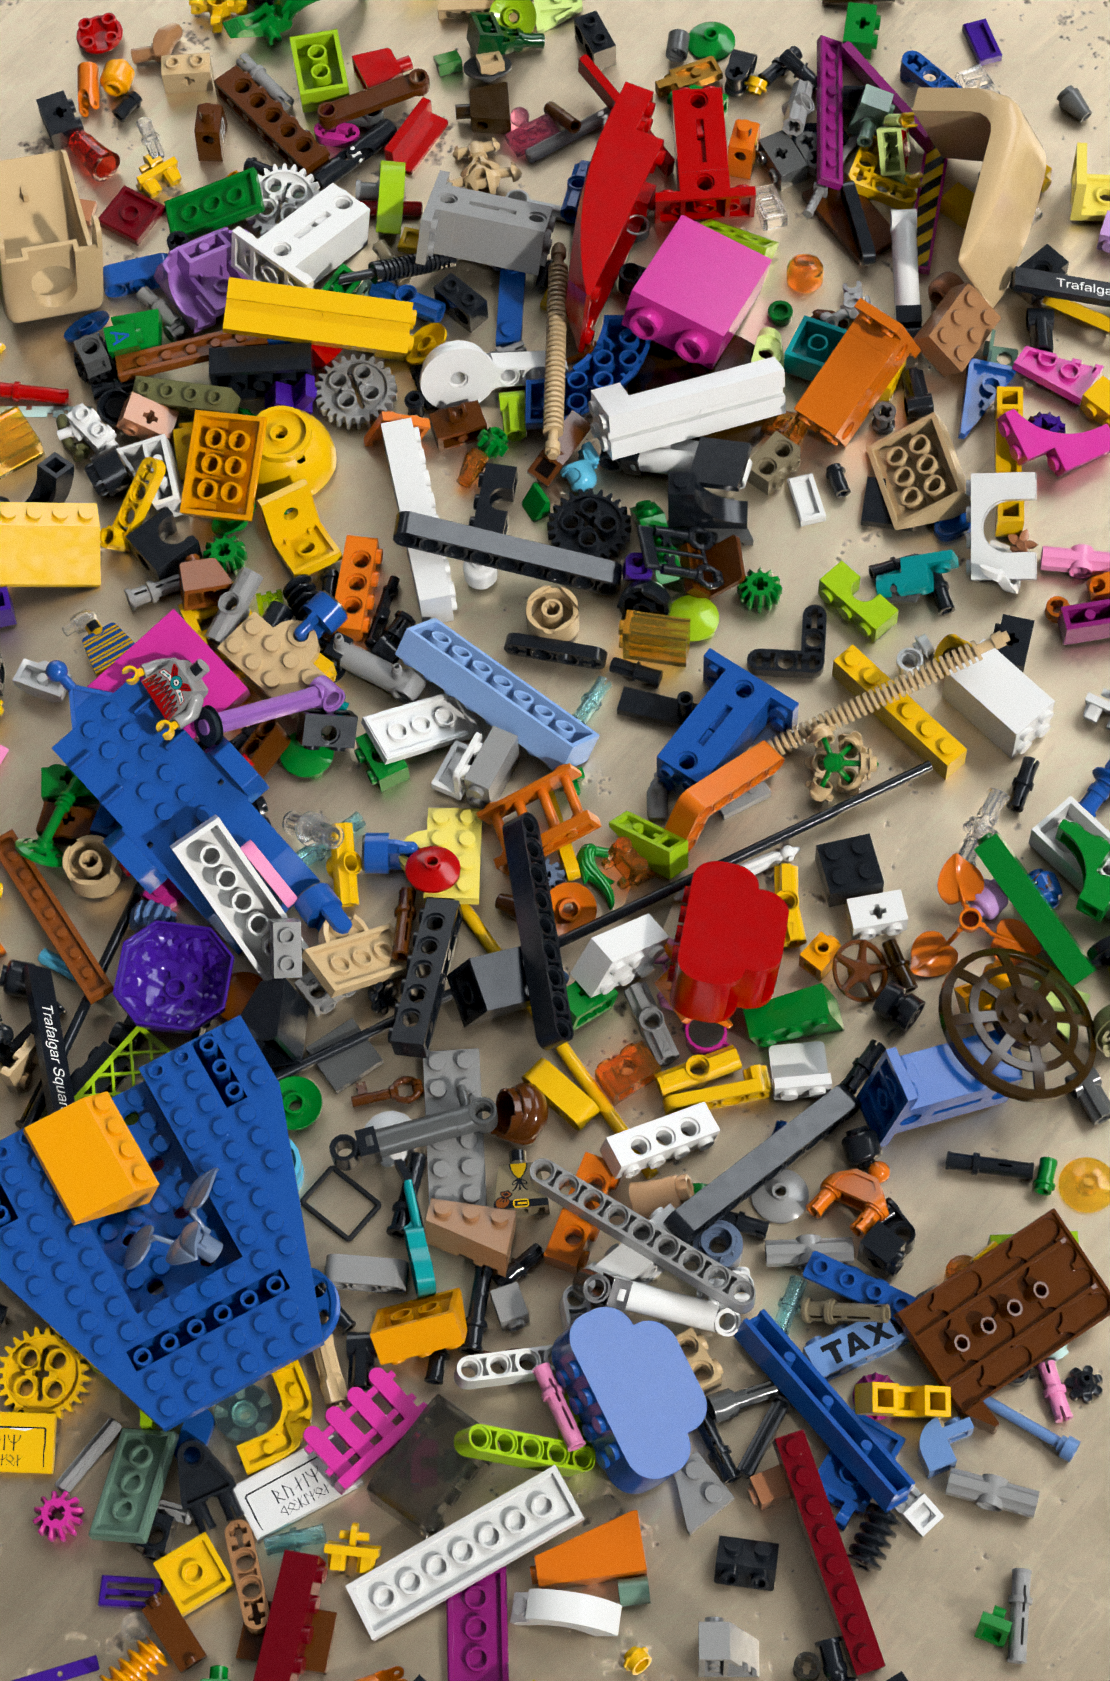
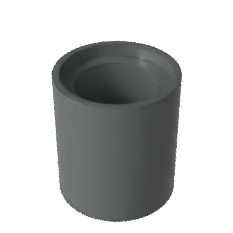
[666,29,690,62]

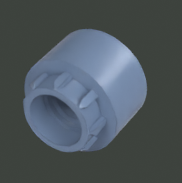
[693,1220,743,1271]

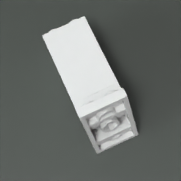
[231,183,370,289]

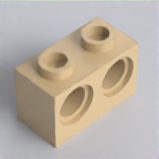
[675,1327,724,1395]

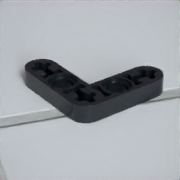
[747,605,827,679]

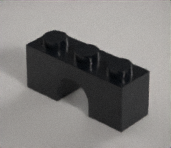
[469,463,518,535]

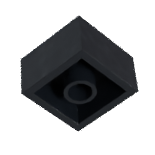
[815,833,884,907]

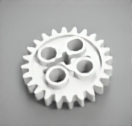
[247,163,321,236]

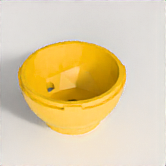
[256,406,337,499]

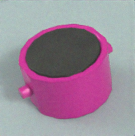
[683,1020,730,1055]

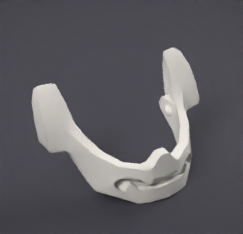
[980,540,1021,594]

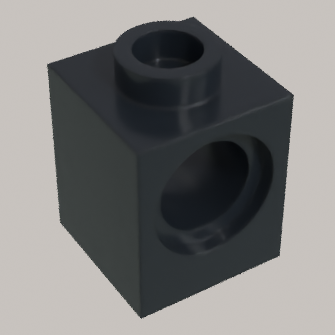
[135,1513,178,1561]

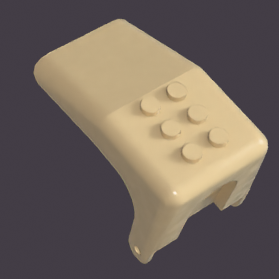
[0,149,104,323]

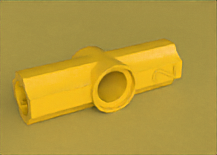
[326,822,362,908]
[654,1044,742,1099]

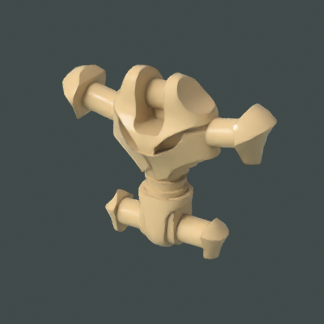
[449,138,522,195]

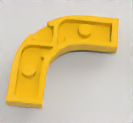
[236,1359,313,1476]

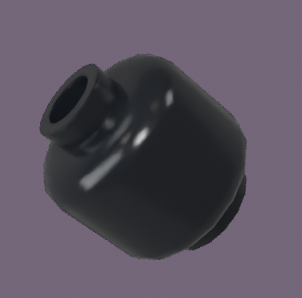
[0,959,36,998]
[841,1125,883,1170]

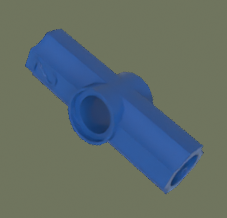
[560,160,590,224]
[369,282,446,323]

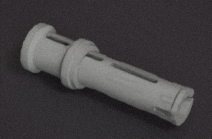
[124,574,180,611]

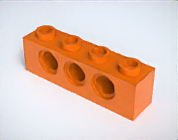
[331,535,383,642]
[544,1152,621,1275]

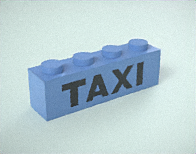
[803,1319,911,1382]

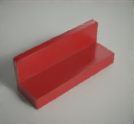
[384,97,448,175]

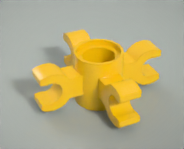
[189,0,249,33]

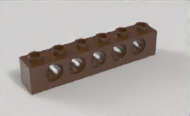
[214,65,330,176]

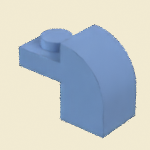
[917,1417,974,1479]

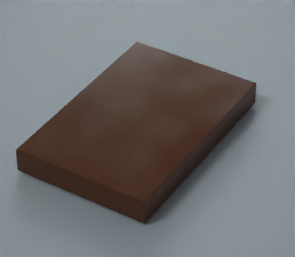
[236,1601,338,1675]

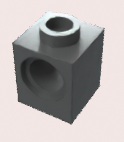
[73,332,112,379]

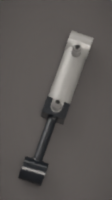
[262,601,427,704]

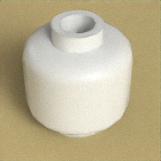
[463,561,498,590]

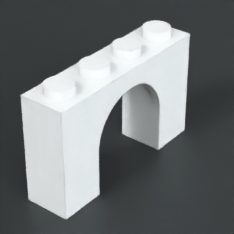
[966,472,1037,581]

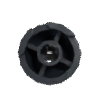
[617,579,672,632]

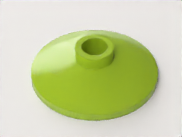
[489,0,537,33]

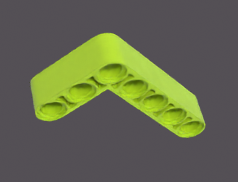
[454,1393,596,1477]

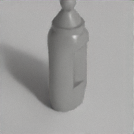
[647,772,668,822]

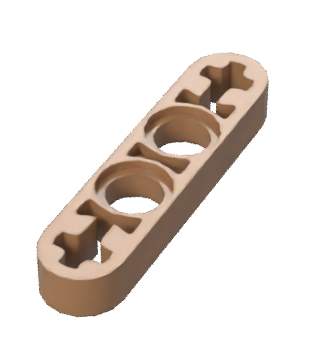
[225,1519,270,1634]

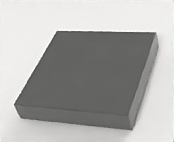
[306,1018,384,1094]

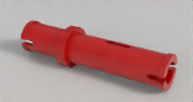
[0,381,69,405]

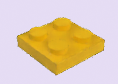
[153,1532,236,1617]

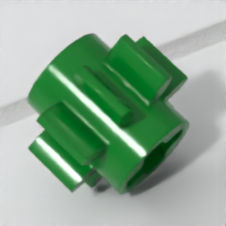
[477,427,509,459]

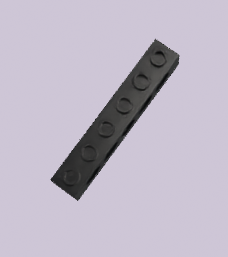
[388,897,463,1059]

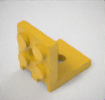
[257,479,343,578]

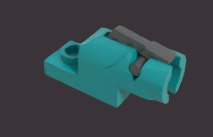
[876,549,959,603]

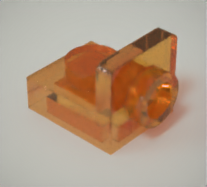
[762,411,808,445]

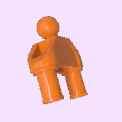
[806,1161,890,1238]

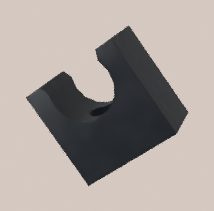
[125,507,203,582]

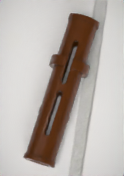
[391,886,416,962]

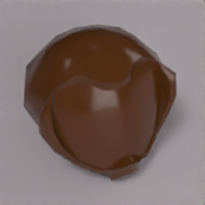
[490,1082,549,1145]

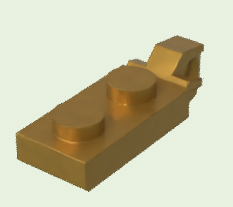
[655,56,723,98]

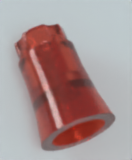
[68,130,120,182]

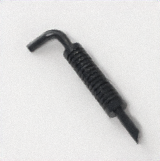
[338,253,501,285]

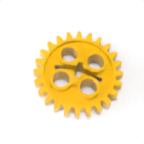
[0,1326,92,1419]

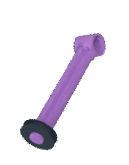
[194,675,345,747]

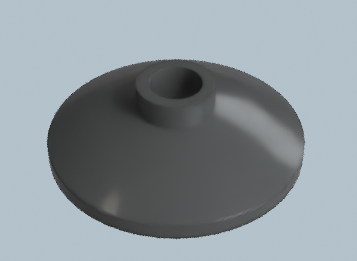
[463,55,512,82]

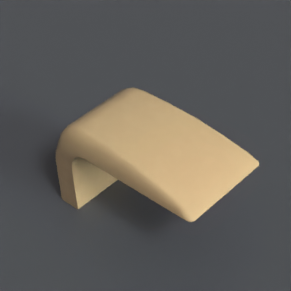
[912,87,1047,308]

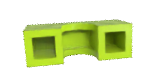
[818,560,899,642]

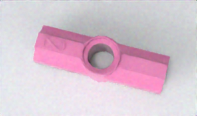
[1040,544,1110,579]

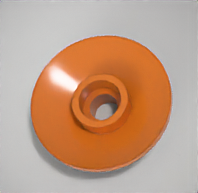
[550,882,597,936]

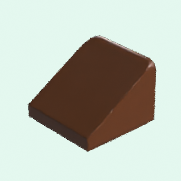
[962,1401,999,1434]

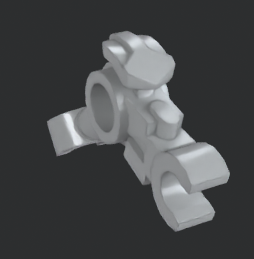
[820,281,871,326]

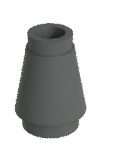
[1057,85,1092,123]

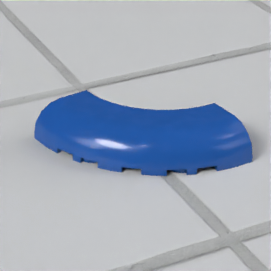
[525,315,652,430]

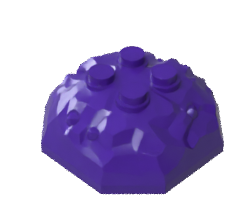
[113,920,234,1034]

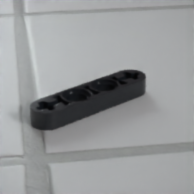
[840,181,876,266]
[504,633,608,670]

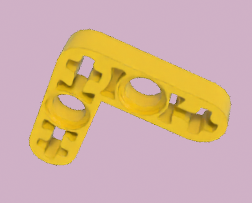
[846,135,917,209]

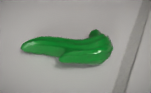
[577,843,615,910]

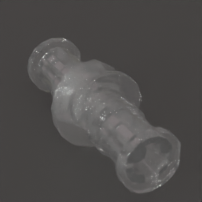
[958,787,1010,866]
[282,810,344,849]

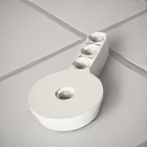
[420,340,569,409]

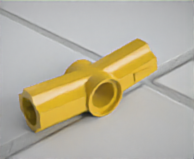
[774,863,807,949]

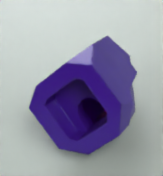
[622,552,652,581]

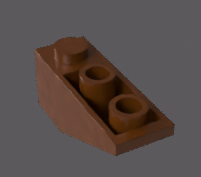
[527,410,591,488]

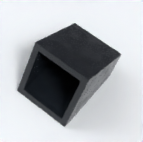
[241,978,309,1068]

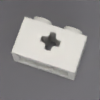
[845,889,908,940]

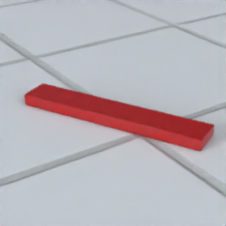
[578,54,675,177]

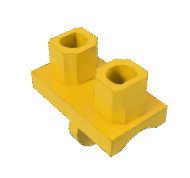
[136,154,181,199]
[324,1522,382,1574]

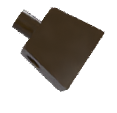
[455,82,511,135]

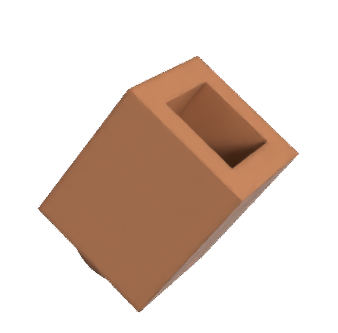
[746,1464,791,1511]

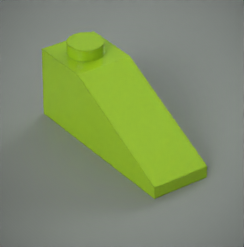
[609,811,688,879]

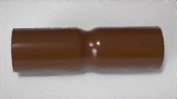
[544,101,581,134]

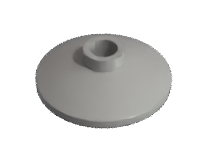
[751,1169,809,1224]

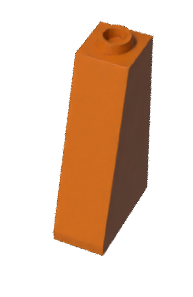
[530,1510,647,1590]

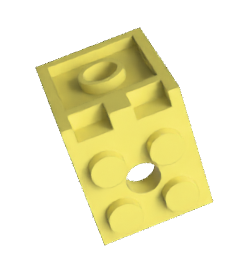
[1070,142,1110,222]

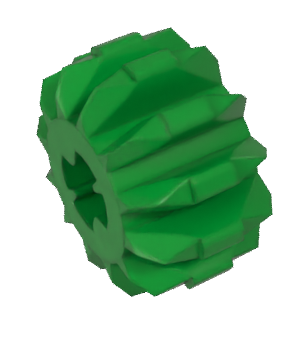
[203,533,248,576]
[737,567,782,614]

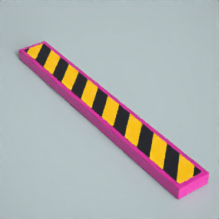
[914,145,948,275]

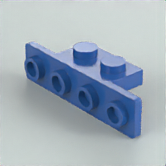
[803,1251,918,1321]

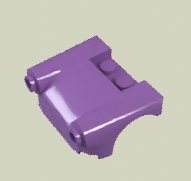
[154,227,249,334]

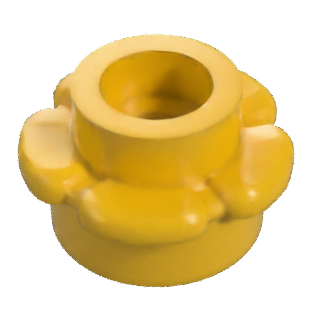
[744,75,768,96]
[623,1646,652,1675]

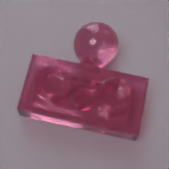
[505,107,560,158]

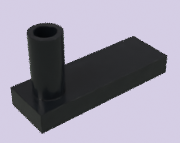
[617,686,698,729]

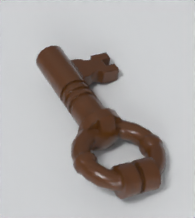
[351,1076,424,1107]

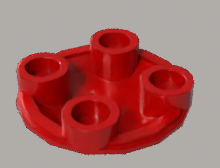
[76,13,123,54]

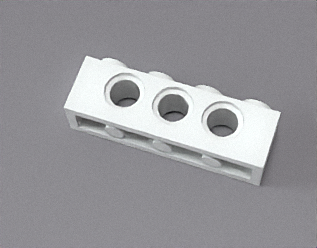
[599,1101,720,1179]

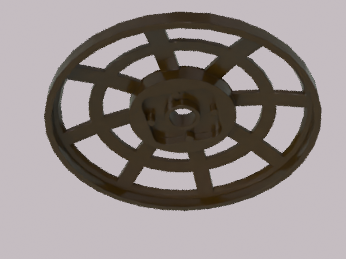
[938,948,1097,1103]

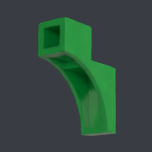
[629,500,683,584]
[1055,819,1110,923]

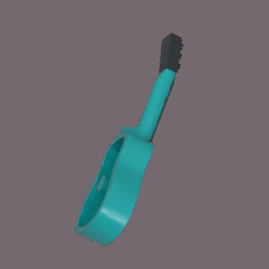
[394,1159,436,1299]

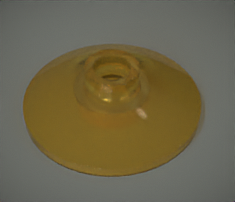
[1058,1157,1110,1213]

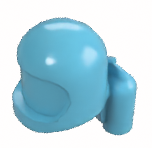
[560,441,600,494]

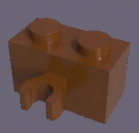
[429,400,487,453]

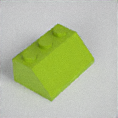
[700,218,779,259]

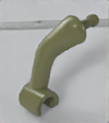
[56,414,90,462]

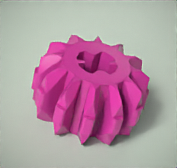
[33,1491,85,1542]

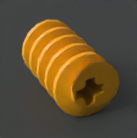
[99,1634,168,1681]

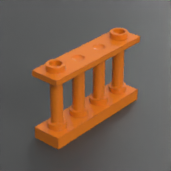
[476,763,602,876]

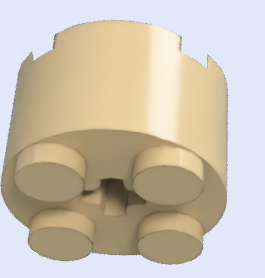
[526,585,579,642]
[62,835,122,898]

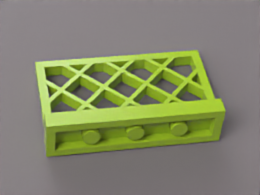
[74,1026,172,1125]

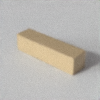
[438,0,495,20]

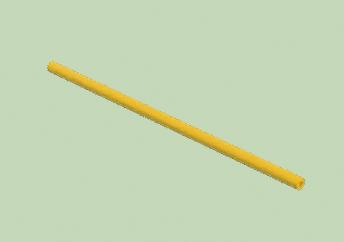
[460,904,659,1180]

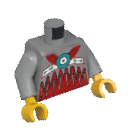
[122,657,210,740]

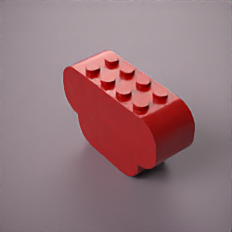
[667,861,789,1023]

